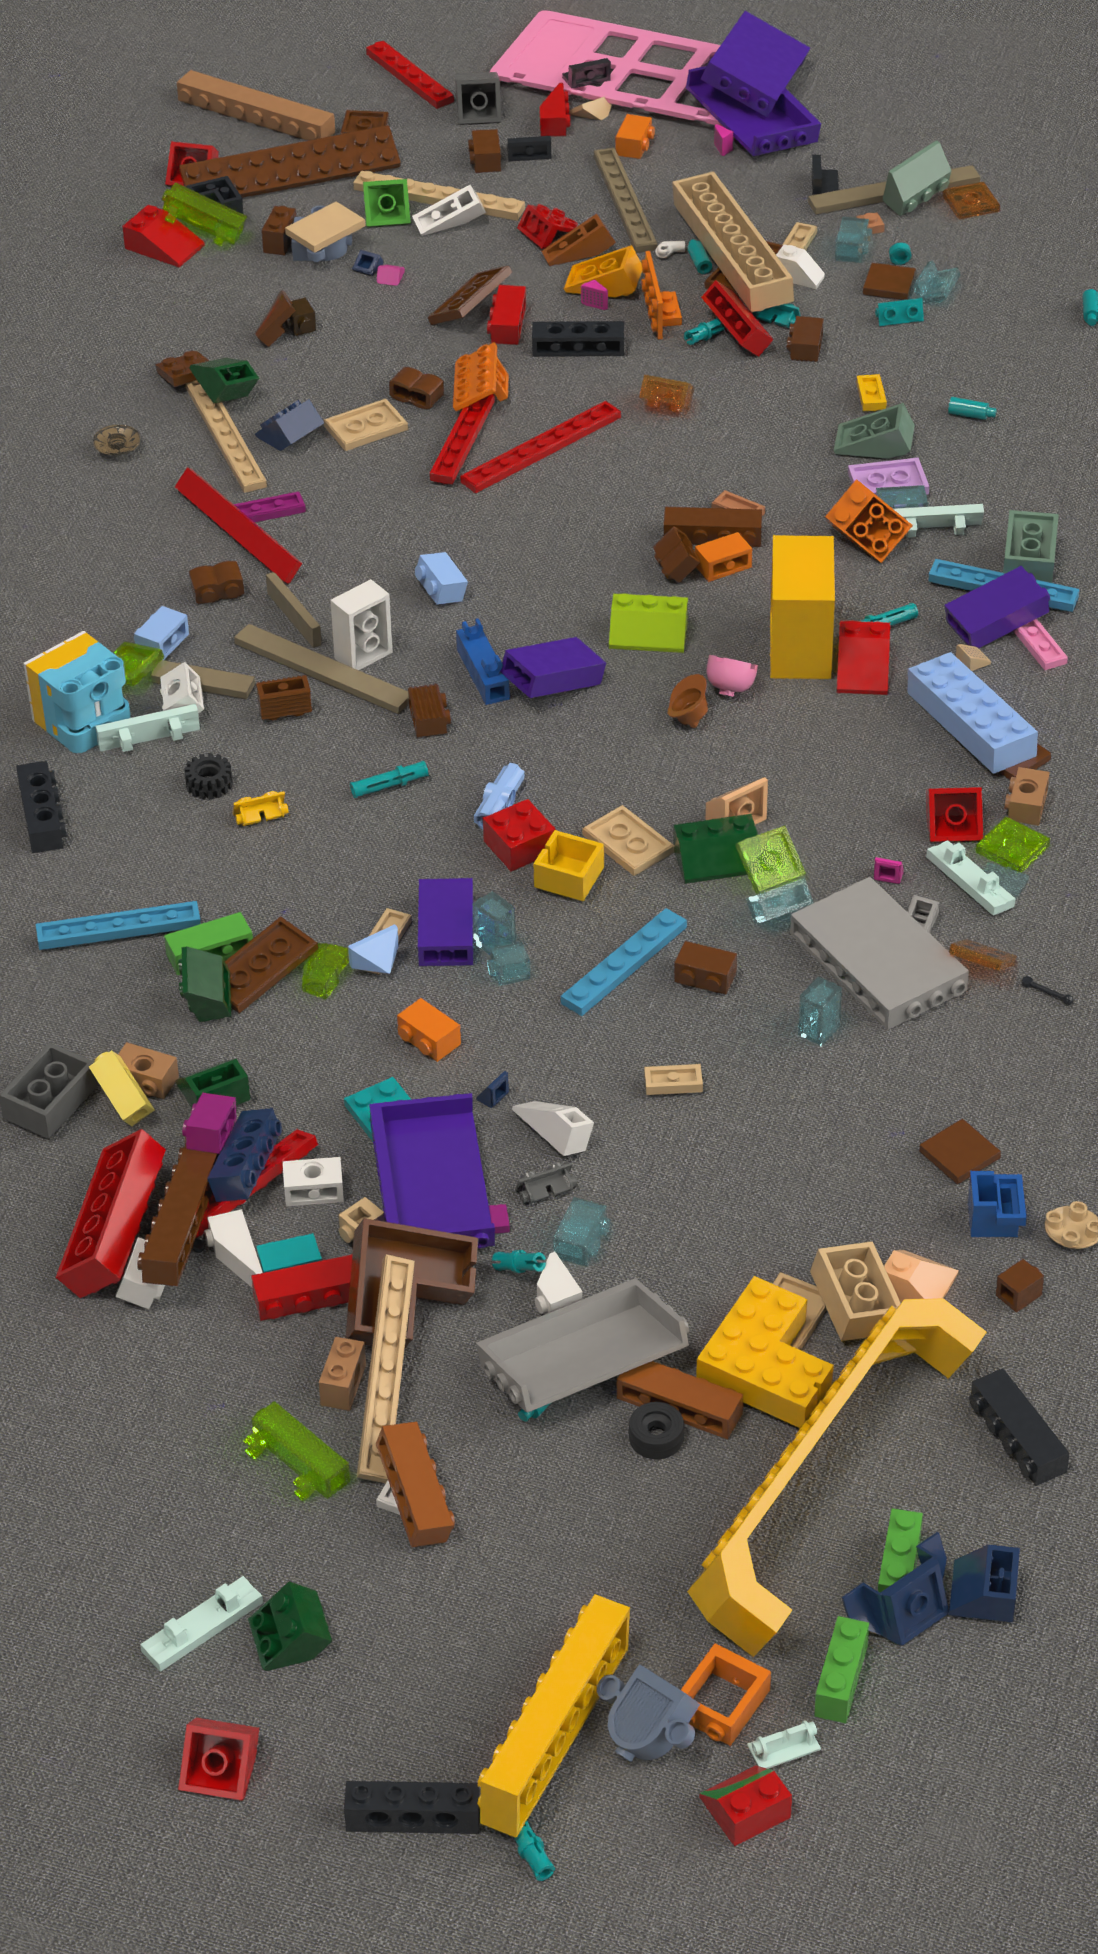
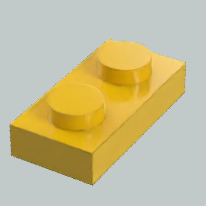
[856,374,887,411]

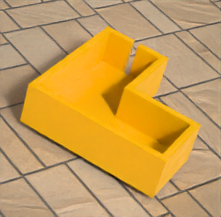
[696,1276,834,1428]

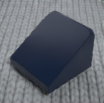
[352,250,384,276]
[476,1071,509,1108]

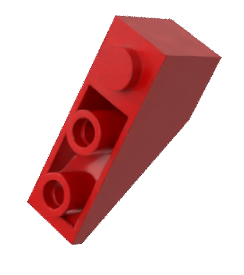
[539,83,570,137]

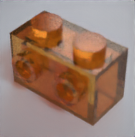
[639,374,694,413]

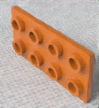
[641,251,682,340]
[453,342,509,411]

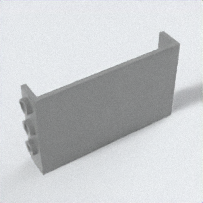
[790,877,969,1030]
[476,1278,689,1412]

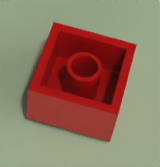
[483,799,556,872]

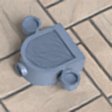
[292,206,352,262]
[597,1664,700,1762]

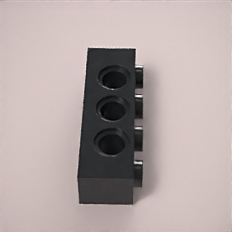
[532,321,624,357]
[16,761,67,853]
[344,1781,480,1834]

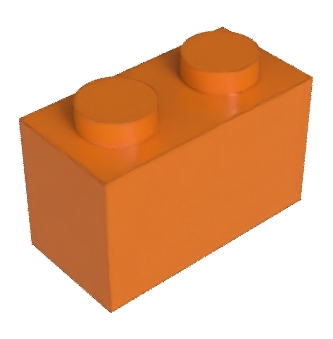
[615,114,655,159]
[695,532,752,582]
[397,998,461,1062]

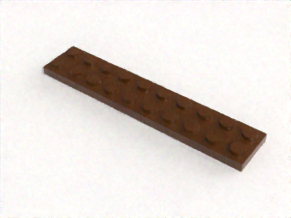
[179,125,401,198]

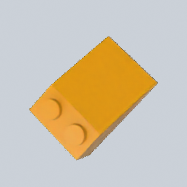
[564,245,642,297]

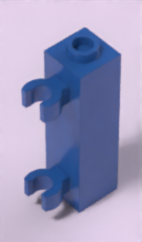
[456,618,510,705]

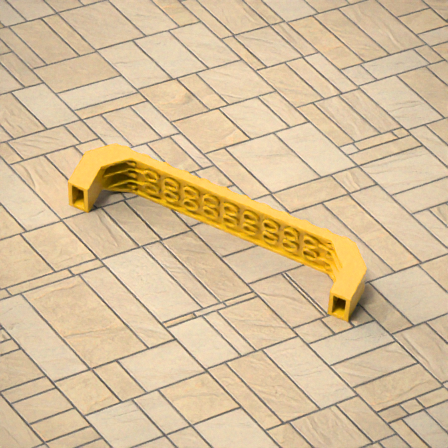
[687,1298,986,1657]

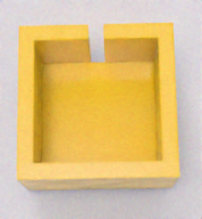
[533,830,604,901]

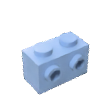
[415,552,468,604]
[134,606,189,661]

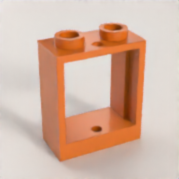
[681,1643,771,1746]

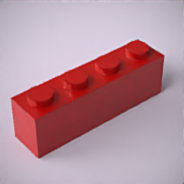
[701,280,774,357]
[251,1254,352,1321]

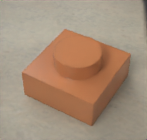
[856,213,885,236]

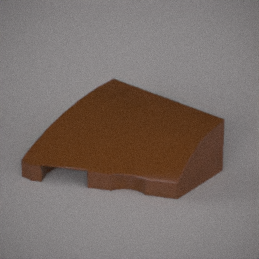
[255,290,296,347]

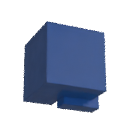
[968,1171,1026,1237]

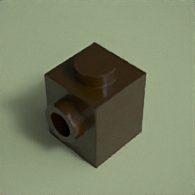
[284,297,316,336]

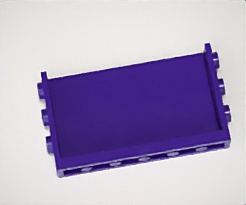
[701,11,811,117]
[686,66,822,156]
[369,1093,495,1248]

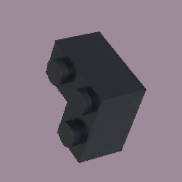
[186,176,244,226]

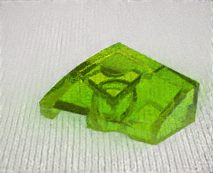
[302,943,349,1000]

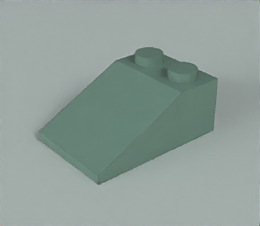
[834,403,915,459]
[1003,510,1059,583]

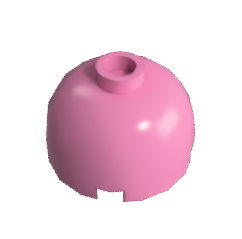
[707,655,758,697]

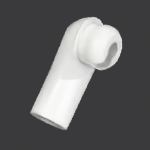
[655,241,685,258]

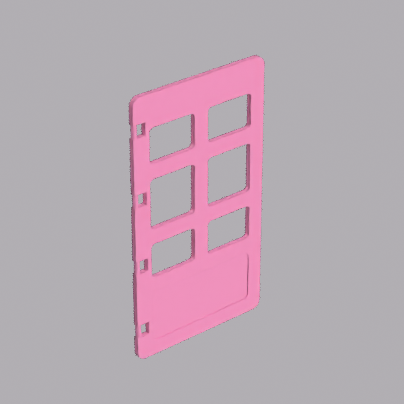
[490,10,724,127]

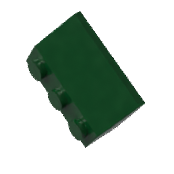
[673,814,763,884]

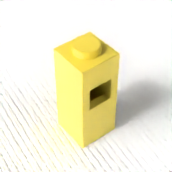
[89,1050,155,1126]

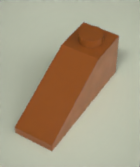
[541,214,616,266]

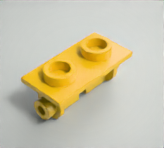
[233,791,289,826]

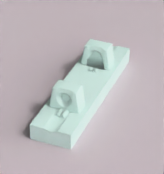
[894,504,984,538]
[96,704,200,752]
[926,841,1015,916]
[140,1576,263,1672]

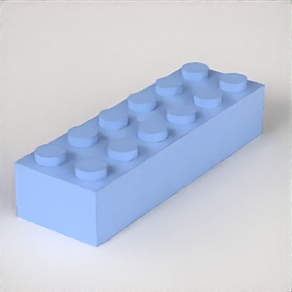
[907,652,1038,774]

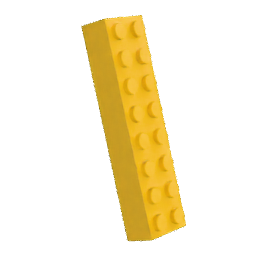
[477,1594,630,1838]

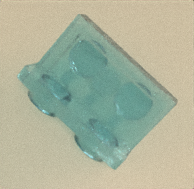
[914,261,961,304]

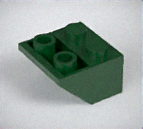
[189,358,260,404]
[178,946,231,1023]
[175,1059,250,1108]
[248,1581,332,1671]

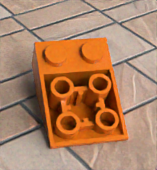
[825,479,913,563]

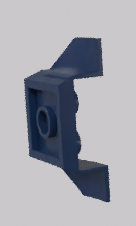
[842,1532,949,1646]

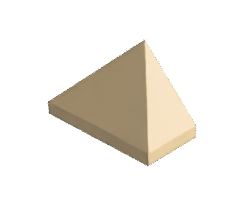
[569,96,612,120]

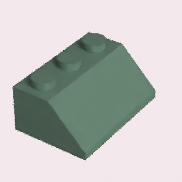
[882,140,951,216]

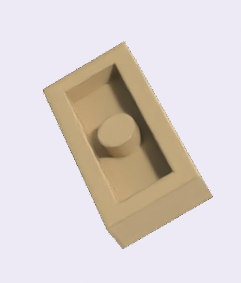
[644,1064,703,1095]

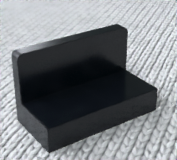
[562,58,611,88]
[507,136,552,162]
[811,155,839,195]

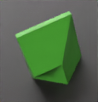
[363,179,411,227]

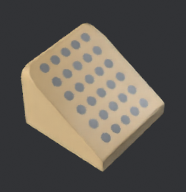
[956,644,991,671]

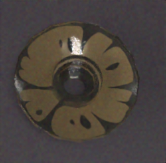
[93,425,141,455]

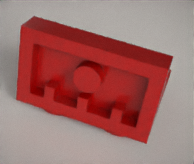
[517,204,578,249]

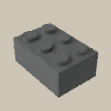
[0,1042,98,1139]

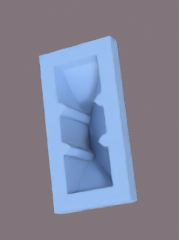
[348,924,399,974]

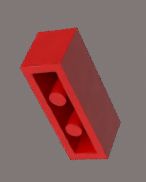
[487,285,526,345]

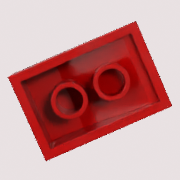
[122,205,205,268]
[837,620,890,695]

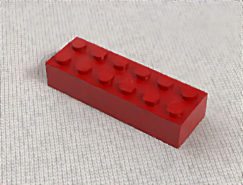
[56,1129,166,1298]

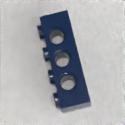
[207,1108,282,1202]

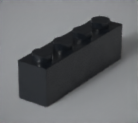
[969,1368,1070,1486]

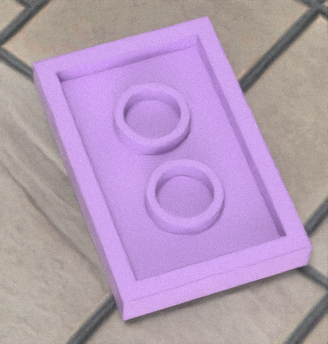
[848,458,929,499]

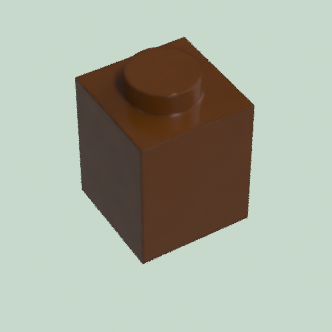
[996,1259,1044,1313]

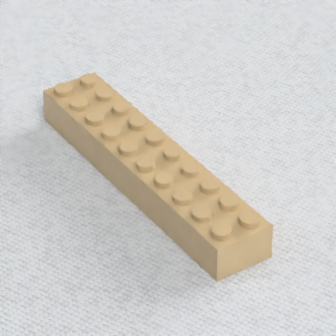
[672,172,794,312]

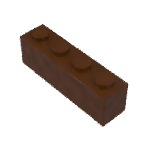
[663,507,762,547]

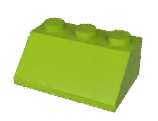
[609,593,688,653]

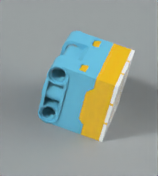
[24,631,131,753]

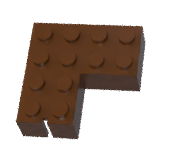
[345,1218,478,1349]

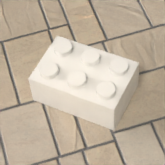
[330,579,393,670]

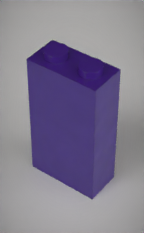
[944,566,1050,649]
[500,637,607,698]
[418,878,473,966]

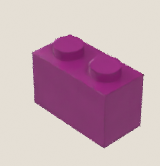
[182,1093,237,1154]

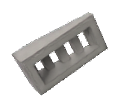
[907,895,940,933]

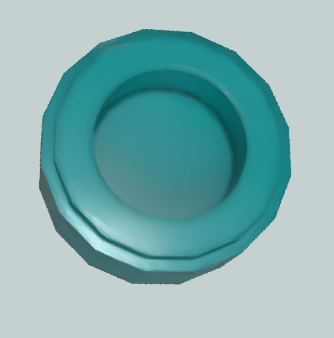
[889,242,912,265]

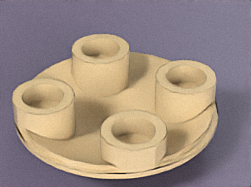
[1045,1201,1098,1249]

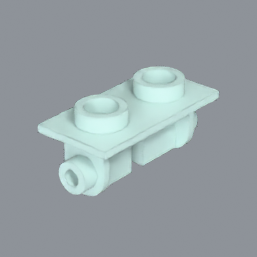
[747,1720,821,1769]

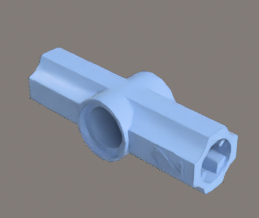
[474,763,525,830]

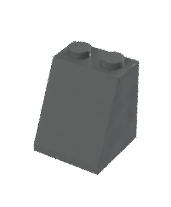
[455,72,501,124]

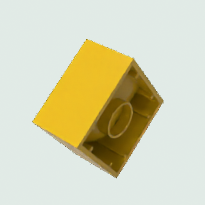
[770,535,835,679]

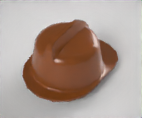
[667,674,708,728]

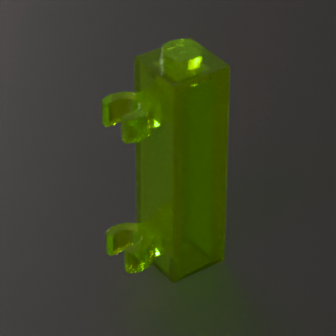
[162,182,247,247]
[244,1401,350,1501]

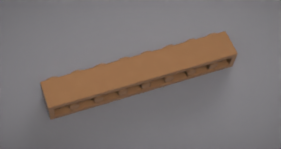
[177,70,335,141]

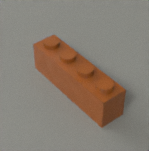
[617,1361,743,1440]
[376,1422,455,1547]

